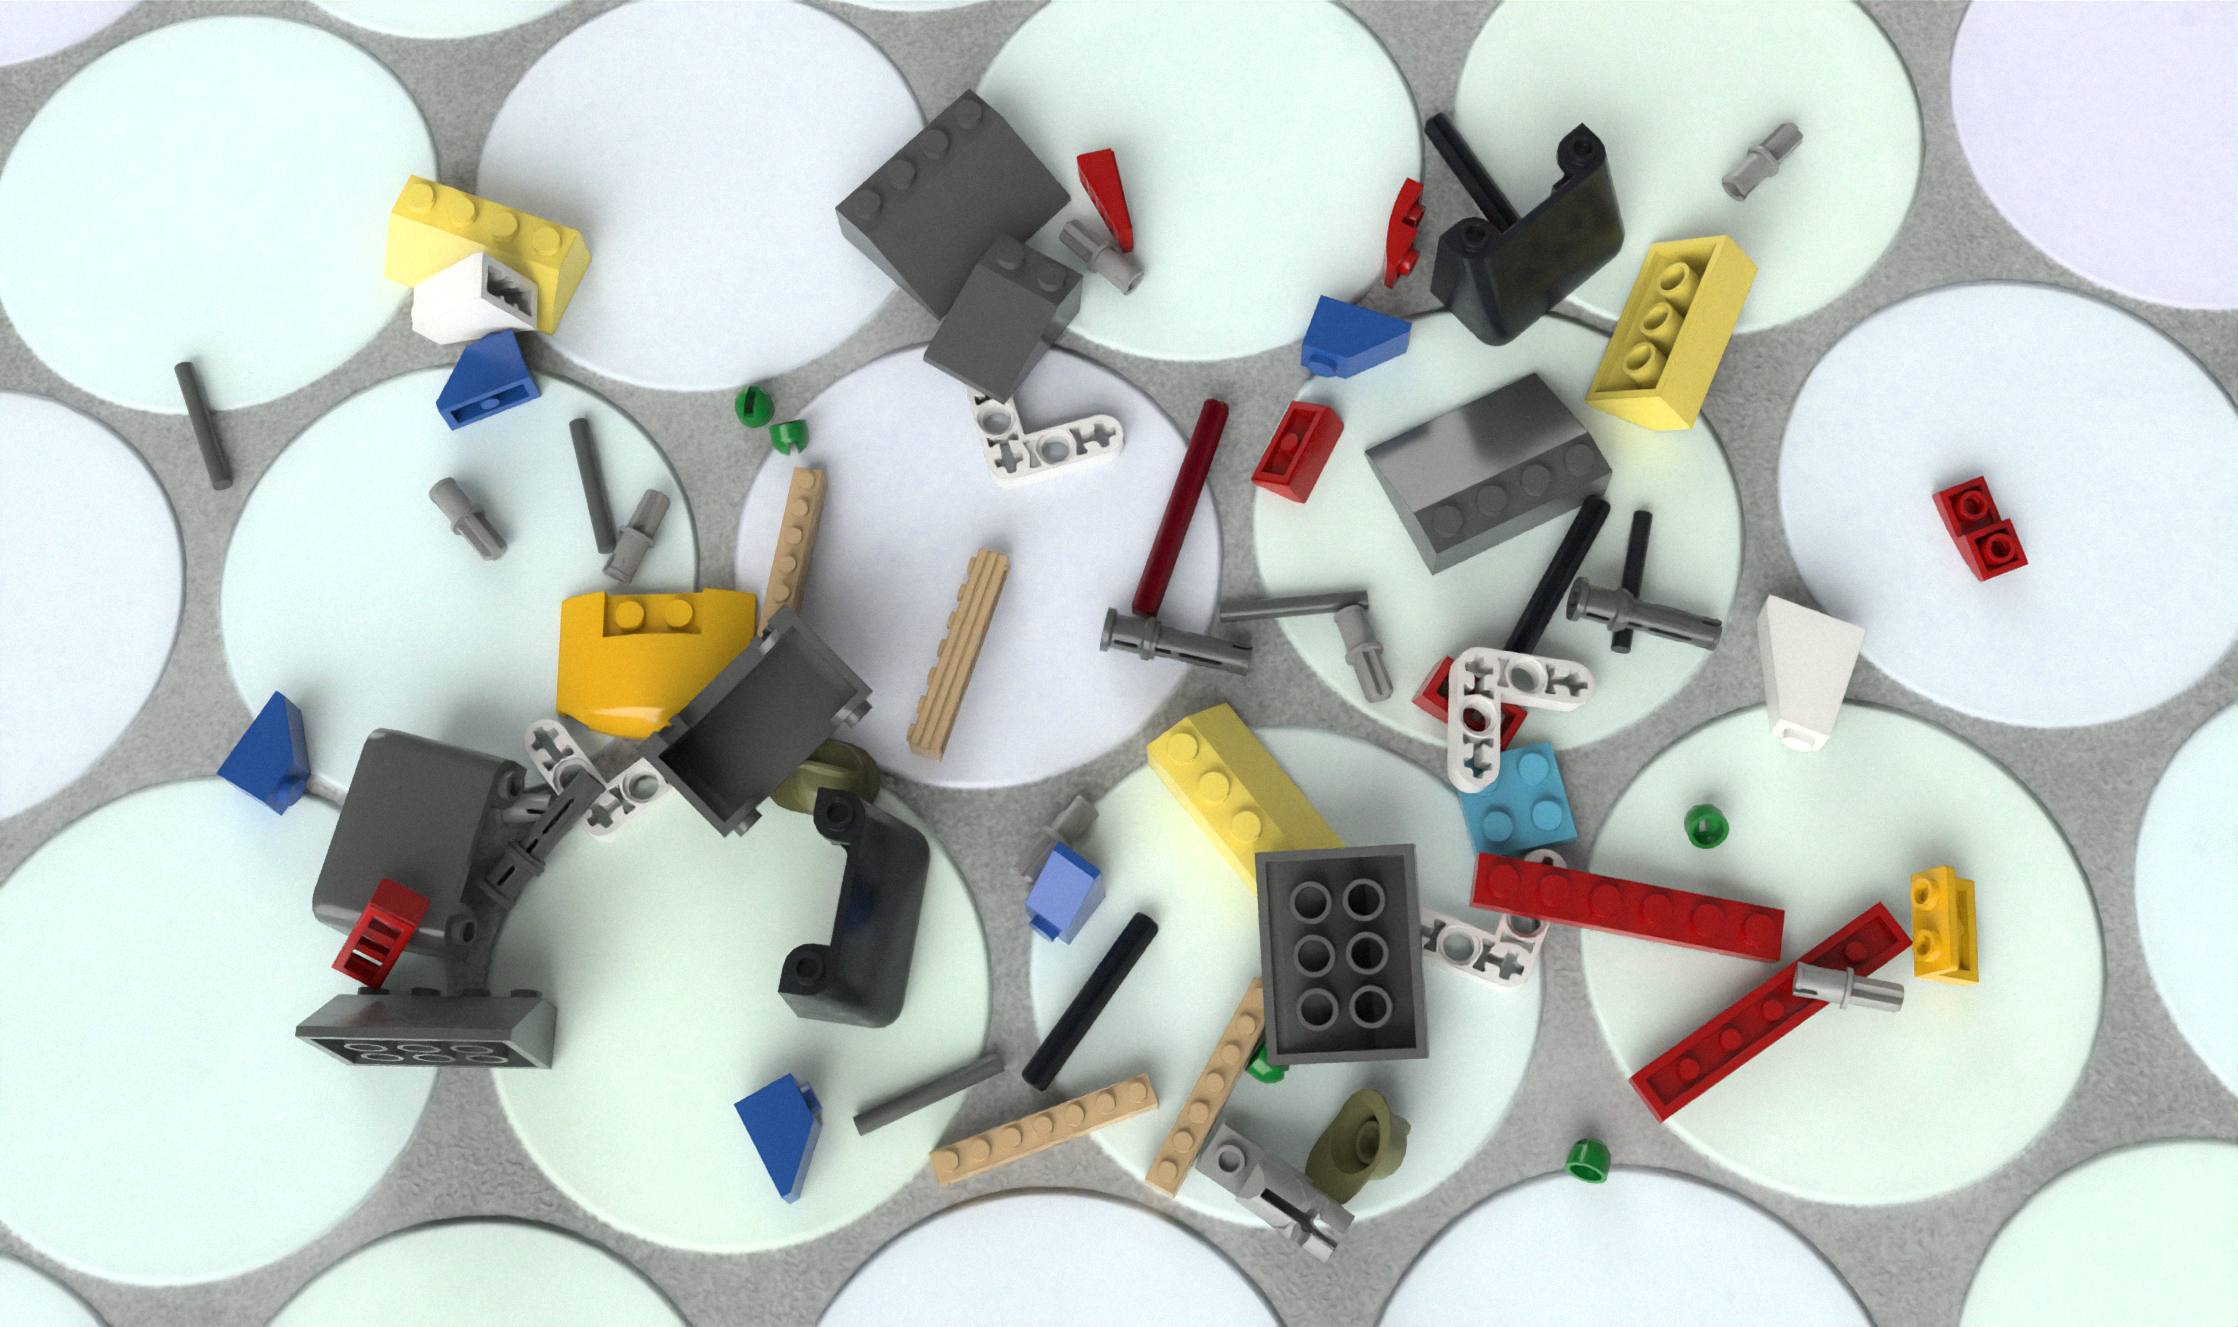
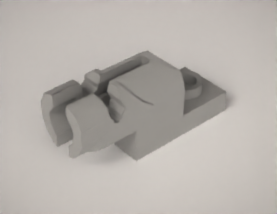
[1195,1122,1355,1263]

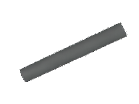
[174,362,233,490]
[569,418,617,554]
[1219,590,1369,623]
[852,1052,1005,1136]

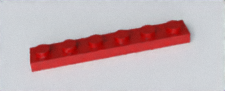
[1469,852,1785,964]
[1627,901,1913,1124]

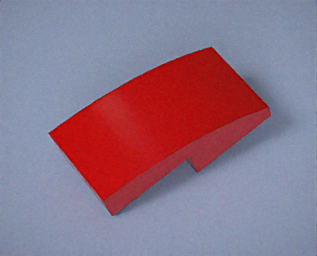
[1383,177,1426,289]
[1932,476,2029,582]

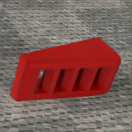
[1076,148,1134,254]
[1411,656,1528,752]
[331,878,429,991]

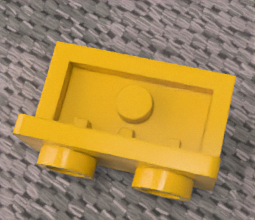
[1910,865,1979,986]

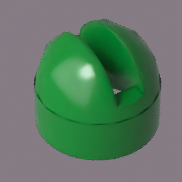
[734,386,775,428]
[768,419,809,456]
[1684,804,1729,849]
[1245,1039,1290,1084]
[1565,1138,1611,1184]

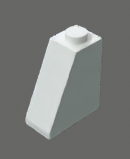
[411,252,538,345]
[1756,594,1867,752]

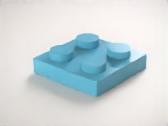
[1455,741,1578,857]

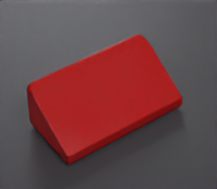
[1251,400,1344,504]

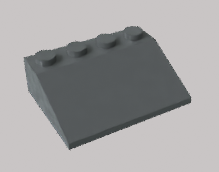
[835,88,1071,321]
[1364,373,1613,576]
[1255,843,1430,1066]
[295,987,557,1069]

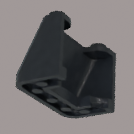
[1430,123,1625,346]
[778,787,930,1028]

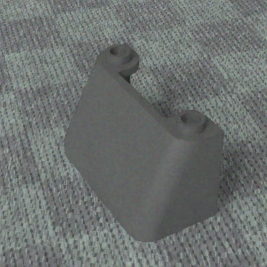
[636,603,873,838]
[312,728,527,962]

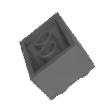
[923,233,1084,405]

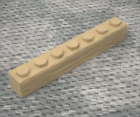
[757,467,828,638]
[906,548,1011,761]
[1145,976,1265,1199]
[929,1072,1159,1188]

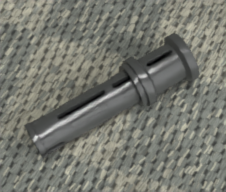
[1566,576,1722,651]
[1099,607,1253,677]
[475,768,607,910]

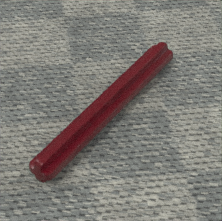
[1131,398,1229,619]

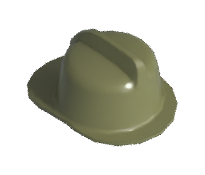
[769,738,881,815]
[1305,1089,1411,1205]

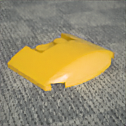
[556,588,757,740]

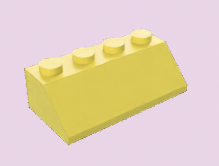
[384,174,592,336]
[1584,234,1759,431]
[1146,702,1346,899]

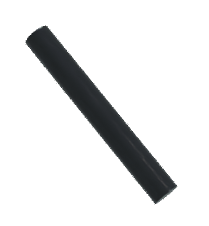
[1610,510,1653,654]

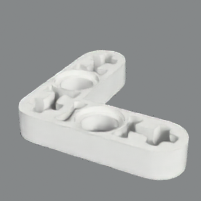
[964,384,1124,489]
[1447,647,1596,794]
[523,718,680,843]
[1420,849,1567,993]

